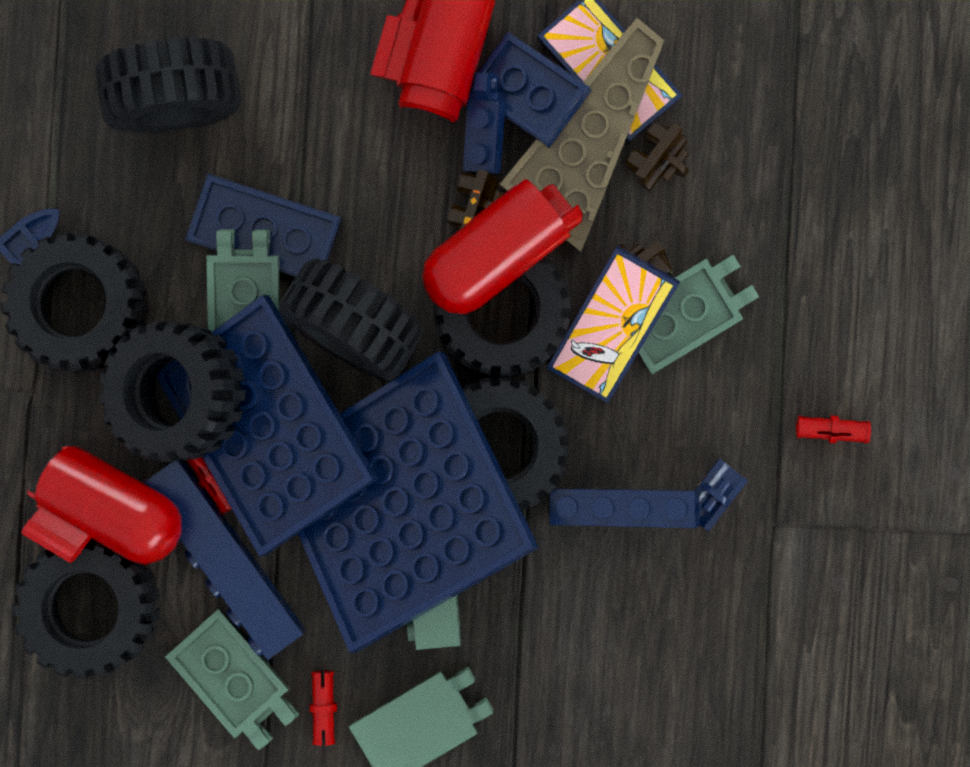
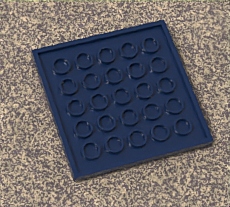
[298,352,539,653]

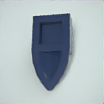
[0,209,60,265]

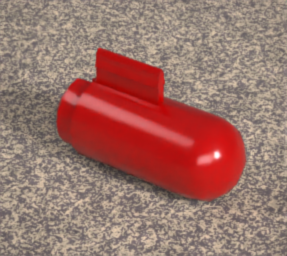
[370,0,496,123]
[422,179,583,315]
[21,446,182,565]

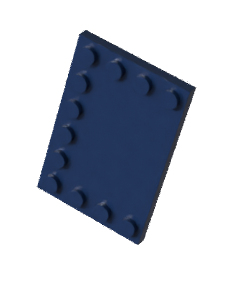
[157,295,378,557]

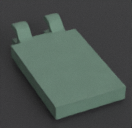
[206,229,280,332]
[638,254,759,375]
[165,609,300,750]
[349,666,494,767]

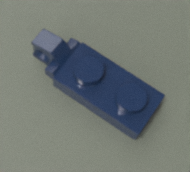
[463,72,506,174]

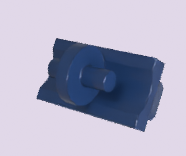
[694,458,748,531]

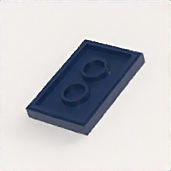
[471,31,592,148]

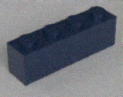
[550,488,700,528]

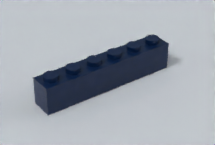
[144,460,307,660]

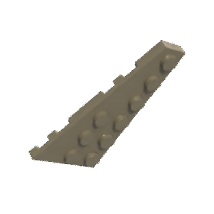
[500,18,664,252]

